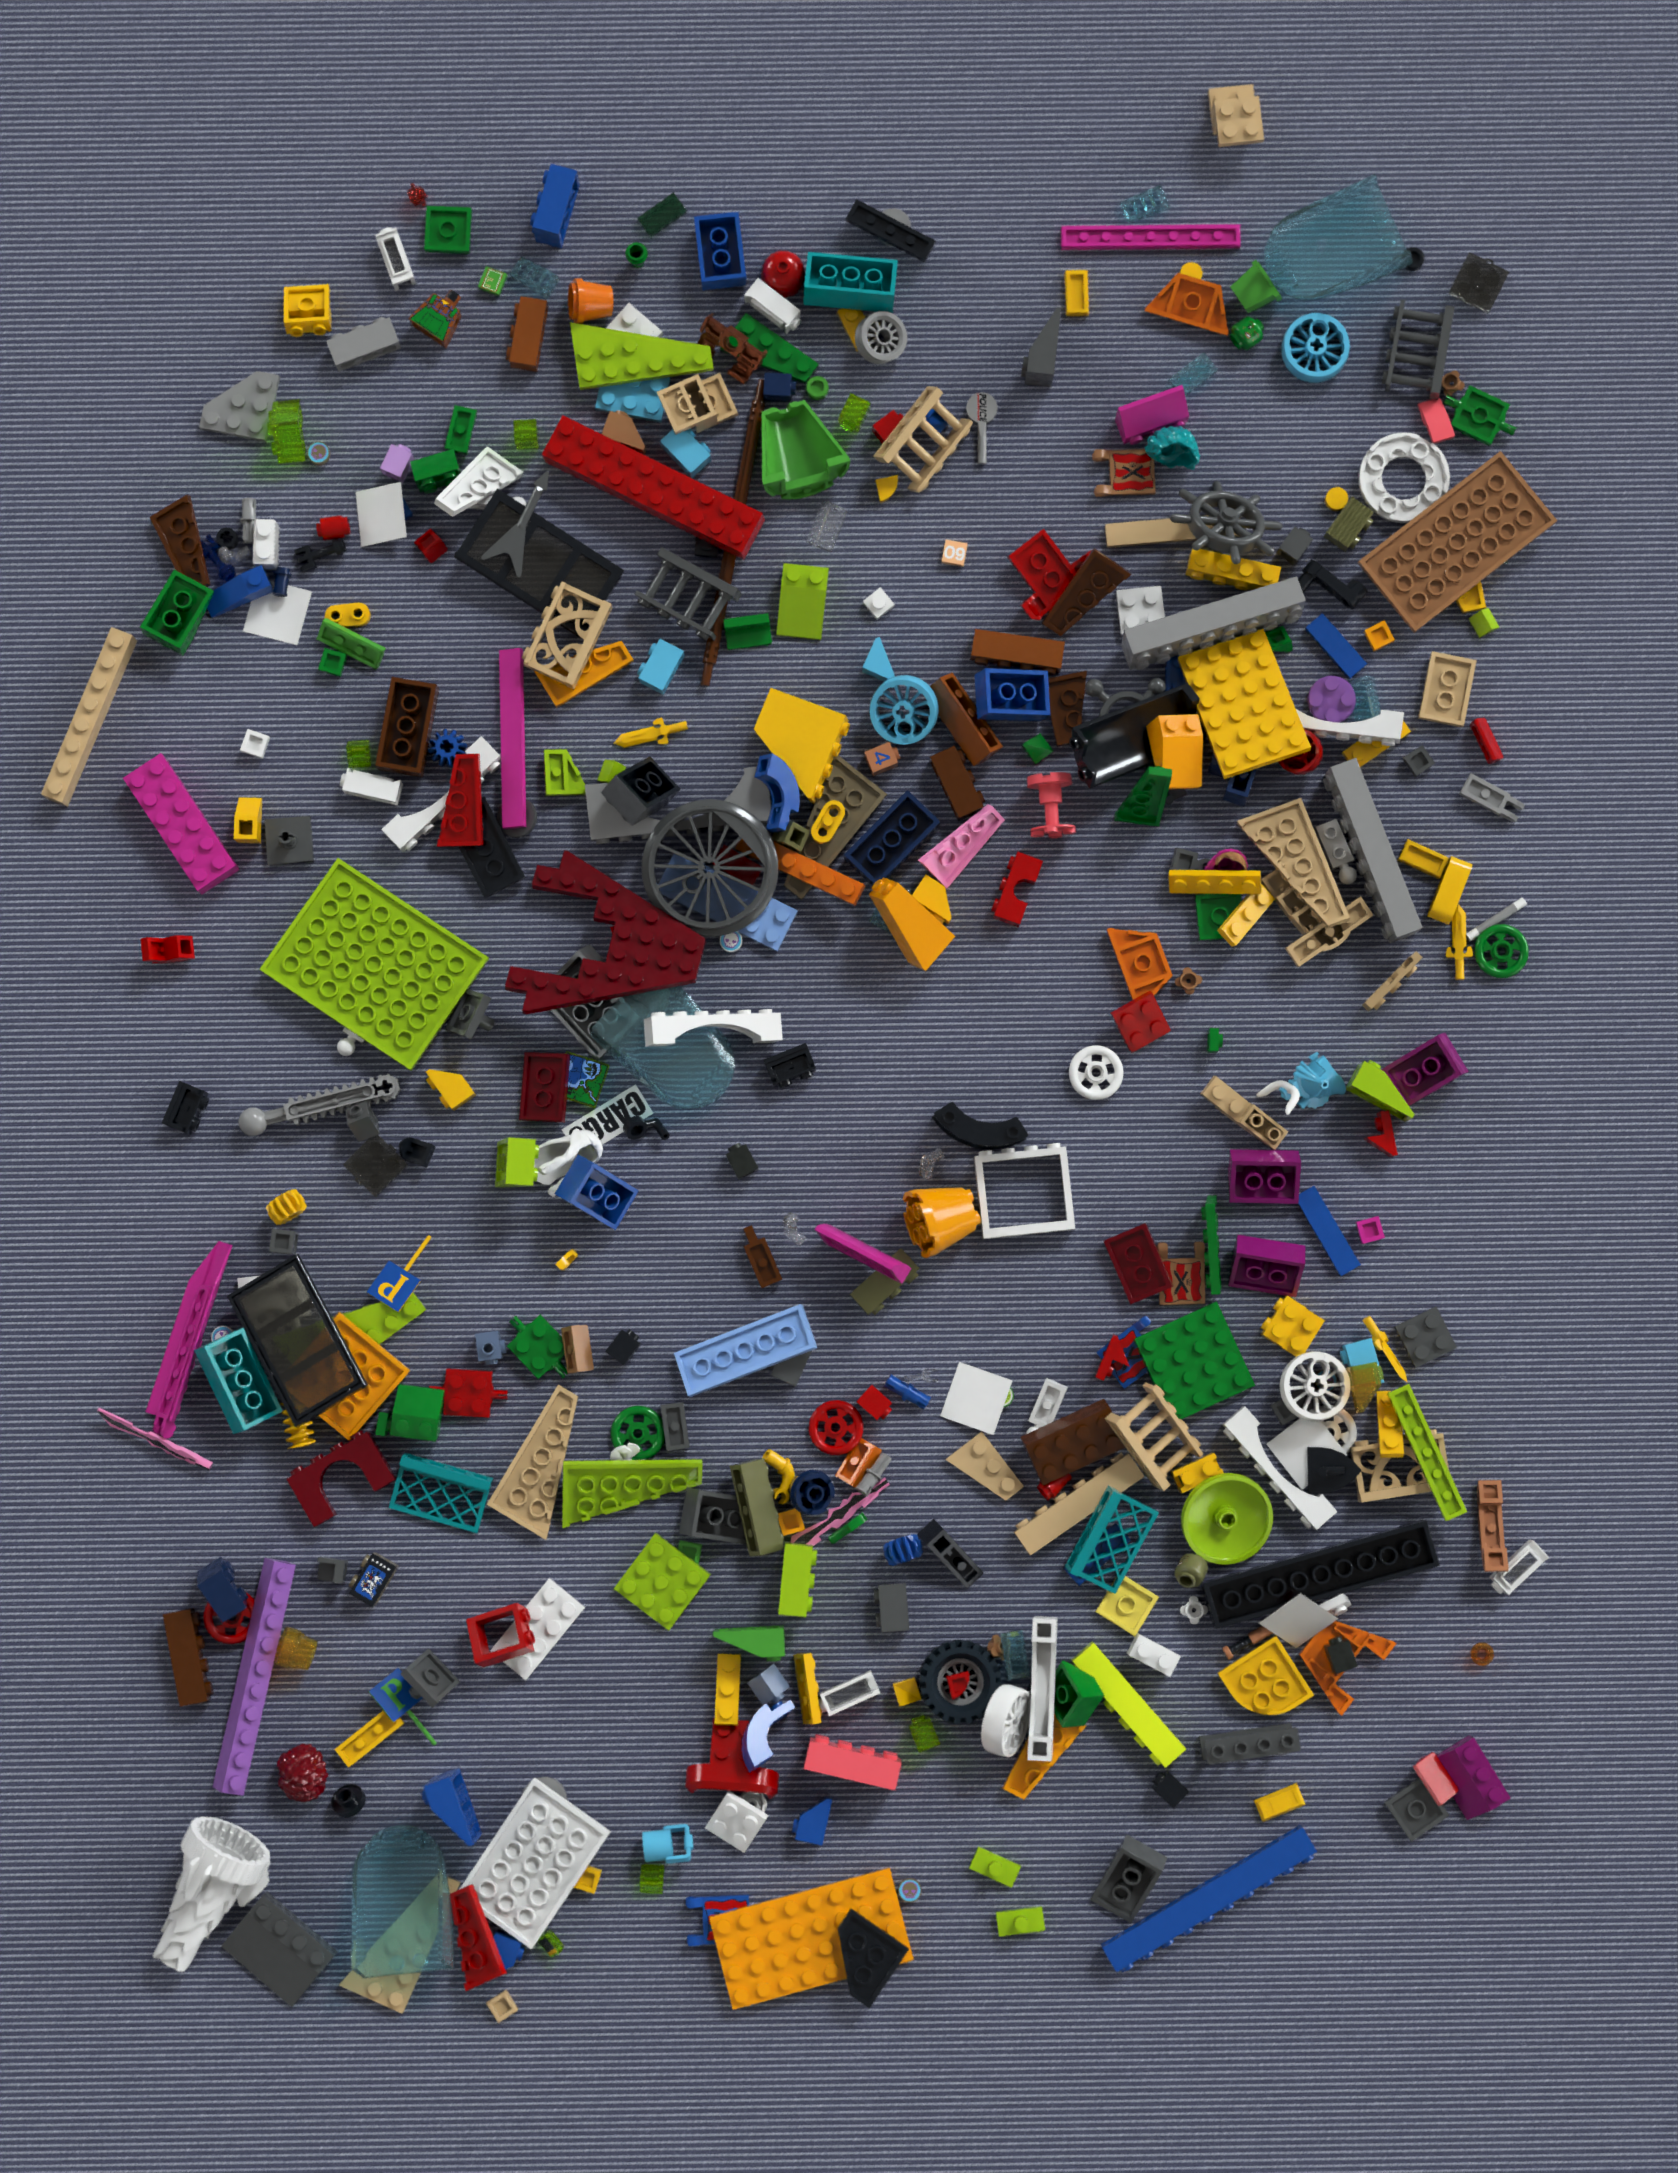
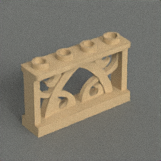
[522,582,612,689]
[1350,1429,1449,1503]

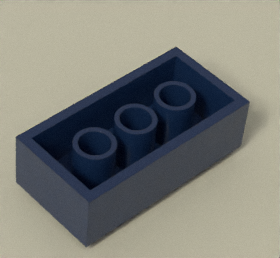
[844,790,940,886]

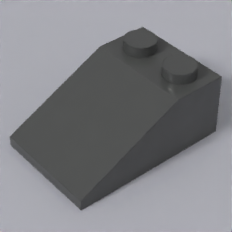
[1021,308,1061,387]
[679,1487,747,1545]
[1090,1835,1168,1923]

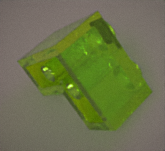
[267,399,306,464]

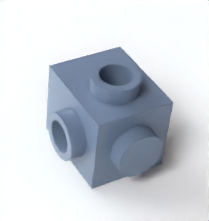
[475,1331,507,1365]
[747,1664,790,1705]

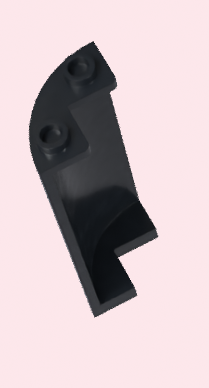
[1069,683,1206,789]

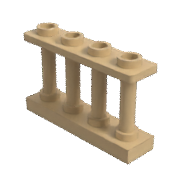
[873,386,973,493]
[1105,1383,1203,1491]

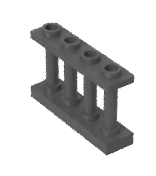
[1381,299,1455,400]
[635,547,742,641]
[1199,1723,1301,1764]

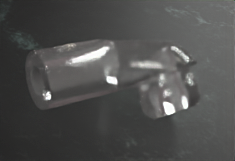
[217,545,253,565]
[918,1147,945,1179]
[783,1212,807,1246]

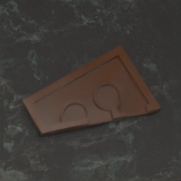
[1048,670,1087,747]

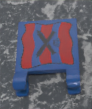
[1097,1316,1151,1389]
[686,1894,749,1946]

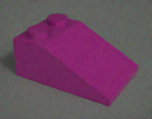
[1381,1033,1469,1106]

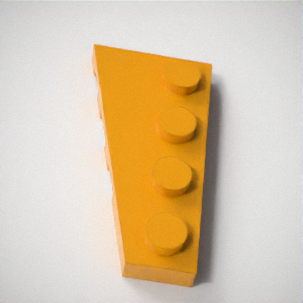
[533,641,634,708]
[1002,1714,1086,1800]

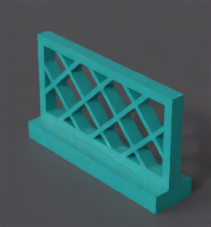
[389,1452,494,1533]
[1064,1485,1159,1594]

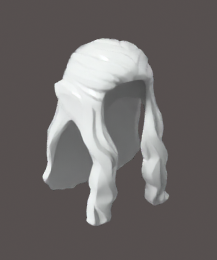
[534,1128,603,1197]

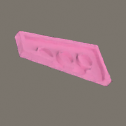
[918,804,1005,889]

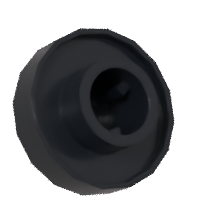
[331,1784,366,1818]

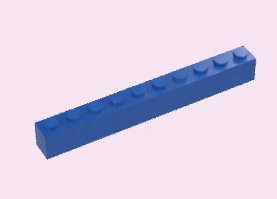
[1100,1825,1317,1973]

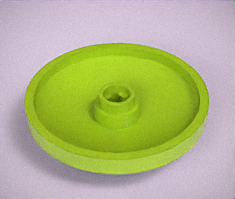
[1181,1473,1273,1565]

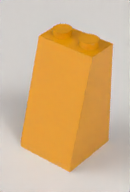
[869,877,955,971]

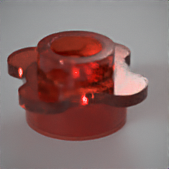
[407,183,427,207]

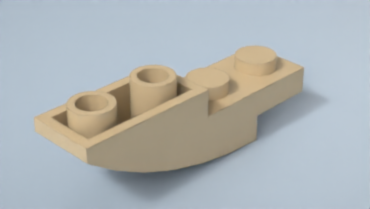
[1200,1076,1288,1150]

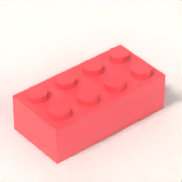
[804,1734,902,1790]

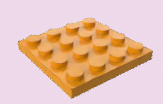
[285,1311,410,1441]

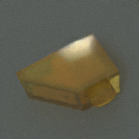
[1346,1362,1384,1413]

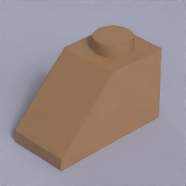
[602,410,646,455]

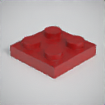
[1110,991,1171,1053]

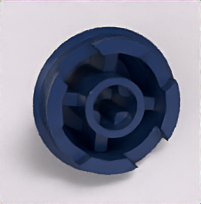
[789,1470,835,1515]

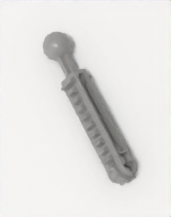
[238,1074,401,1136]

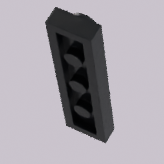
[846,199,936,263]

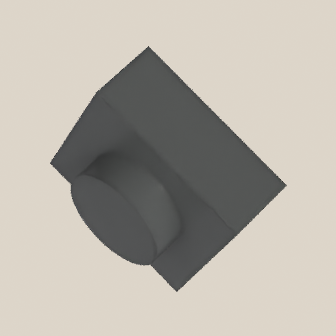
[1403,745,1435,777]

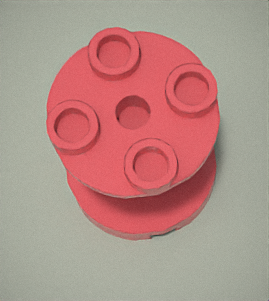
[1027,772,1076,838]

